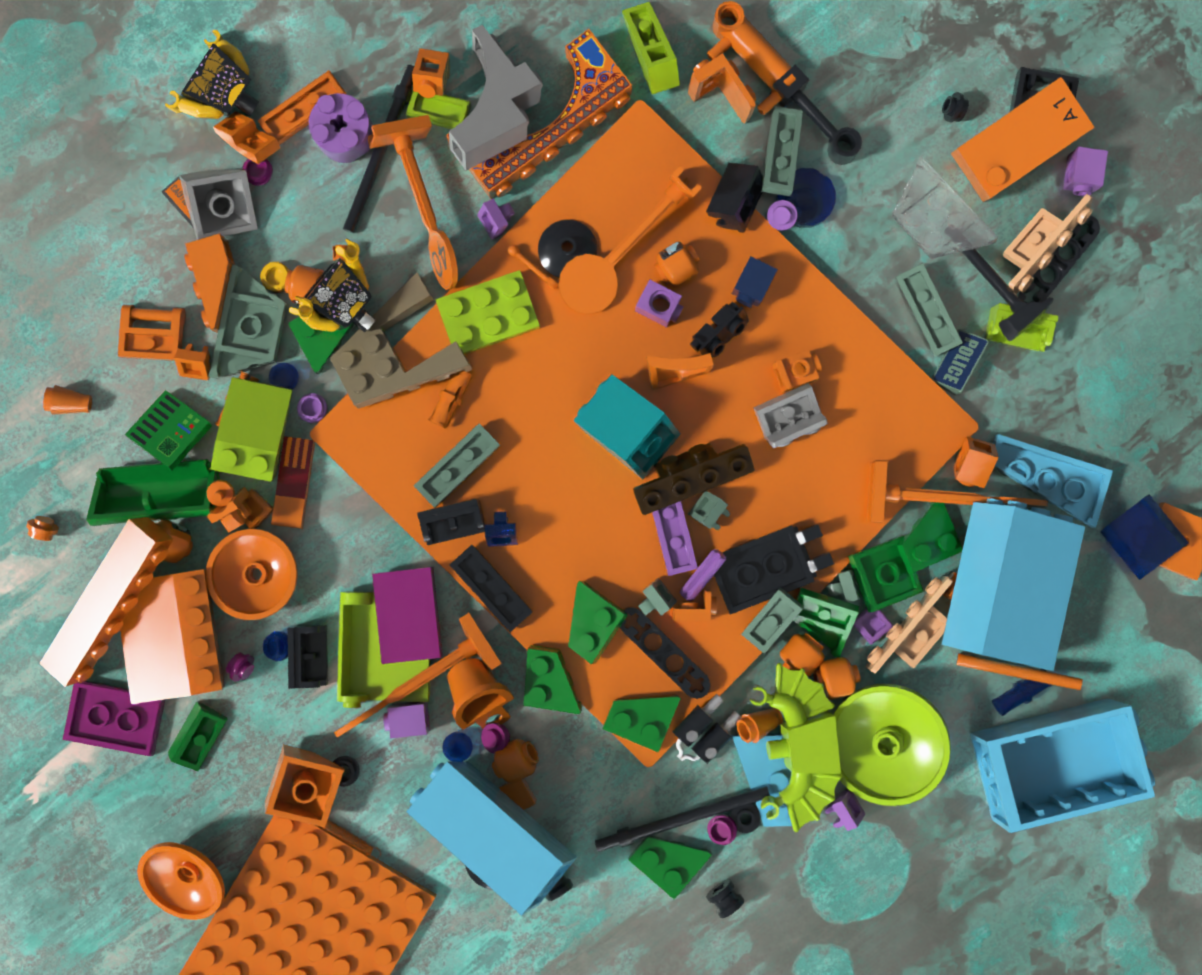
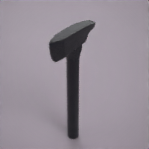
[944,224,1054,341]

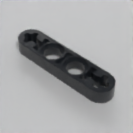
[1016,215,1100,303]
[620,607,710,699]

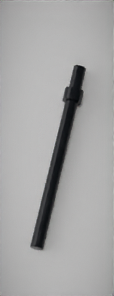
[343,65,414,234]
[595,786,770,852]

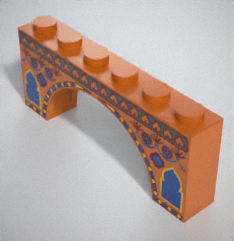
[446,29,632,199]

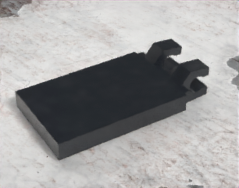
[714,524,834,615]

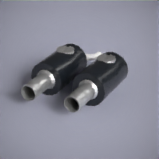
[673,694,741,764]

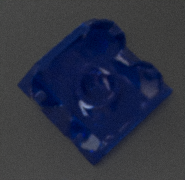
[1100,494,1189,580]

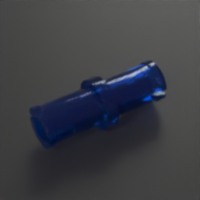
[992,669,1052,716]

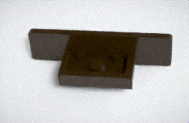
[633,443,755,515]

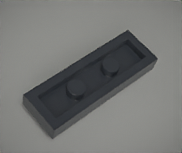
[450,545,533,632]

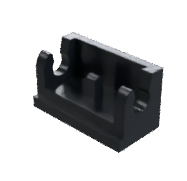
[706,162,763,233]
[417,499,487,545]
[287,625,328,689]

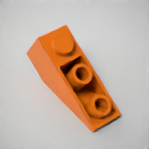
[184,233,235,333]

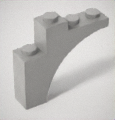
[449,25,543,171]

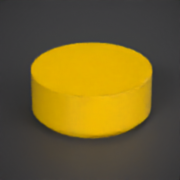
[260,262,289,293]

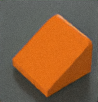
[499,778,537,810]

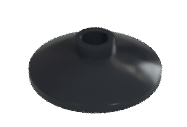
[538,220,597,278]

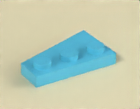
[731,734,792,827]

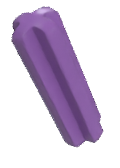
[680,549,726,602]

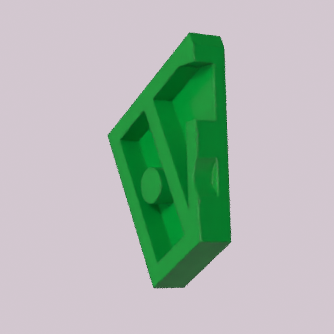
[288,317,355,374]
[897,502,963,574]
[568,581,628,664]
[793,588,859,658]
[523,645,582,714]
[602,695,681,752]
[628,835,712,900]

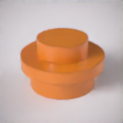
[26,516,59,541]

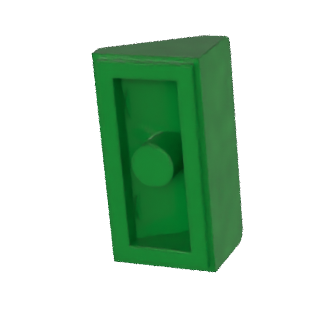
[168,702,228,771]

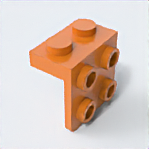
[688,53,756,124]

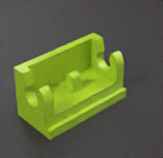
[985,303,1058,352]

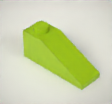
[622,1,680,94]

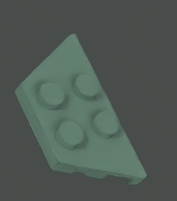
[209,264,288,379]

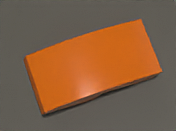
[213,111,280,165]

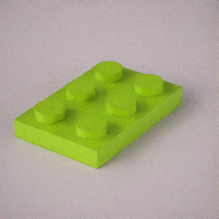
[435,270,540,354]

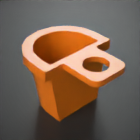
[447,658,515,730]

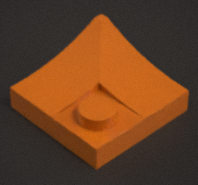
[646,353,714,390]

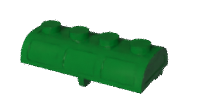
[86,459,220,527]

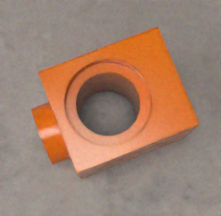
[953,436,999,488]

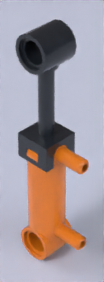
[707,1,862,165]

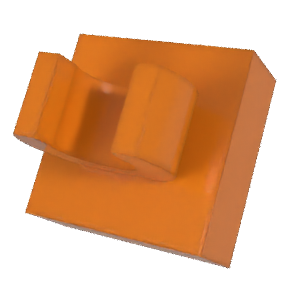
[174,343,211,381]

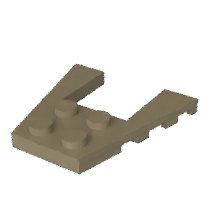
[330,273,473,409]

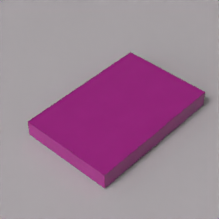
[372,567,443,664]
[62,681,166,757]

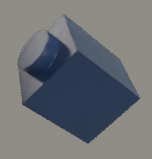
[731,256,778,307]

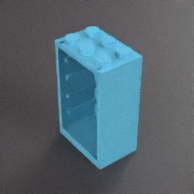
[941,498,1085,671]
[970,698,1155,833]
[406,761,577,916]

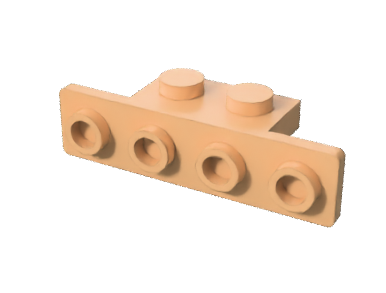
[1003,194,1093,294]
[865,576,953,673]

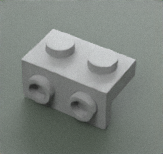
[753,383,828,448]

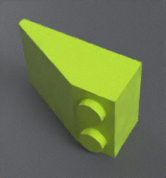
[210,377,293,482]

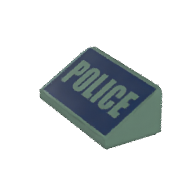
[931,329,990,395]

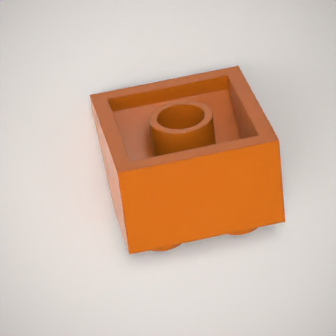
[265,744,344,827]

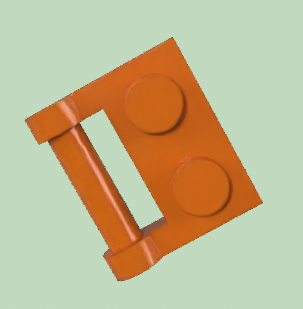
[118,304,186,361]

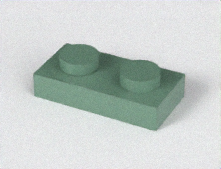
[741,587,804,654]

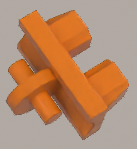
[207,480,252,533]

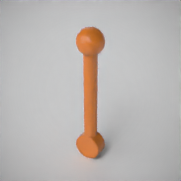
[508,245,558,290]

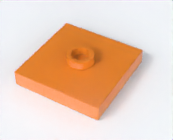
[1138,502,1202,581]

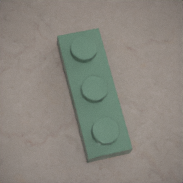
[761,106,803,196]
[896,263,963,357]
[414,423,501,508]

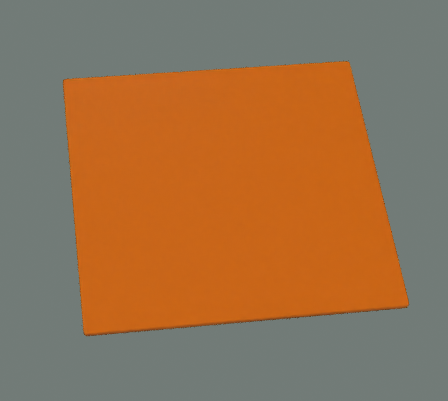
[310,100,979,767]

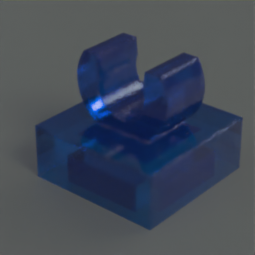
[485,512,518,547]

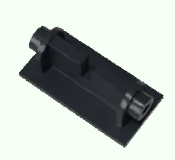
[690,302,749,357]

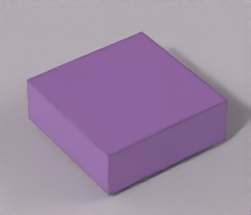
[853,608,894,645]

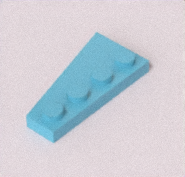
[993,434,1113,528]

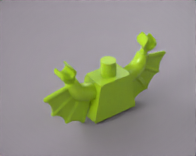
[750,663,842,832]

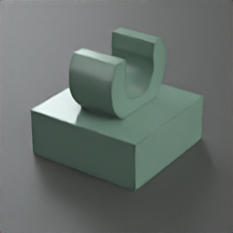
[688,491,730,530]
[827,568,862,602]
[638,577,677,616]

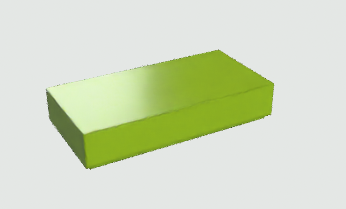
[406,91,471,129]

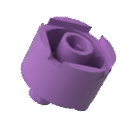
[309,93,373,163]

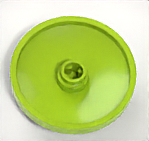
[833,684,951,806]

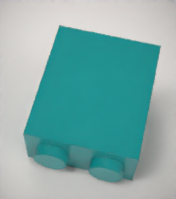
[573,374,681,479]

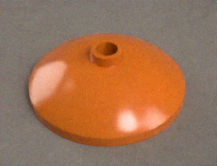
[205,529,298,620]
[137,842,225,920]

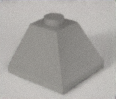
[179,170,258,240]

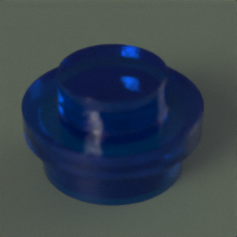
[269,362,299,389]
[263,631,288,661]
[442,732,473,762]

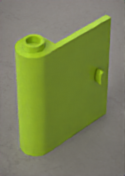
[337,591,430,708]

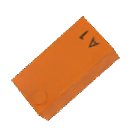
[951,77,1095,202]

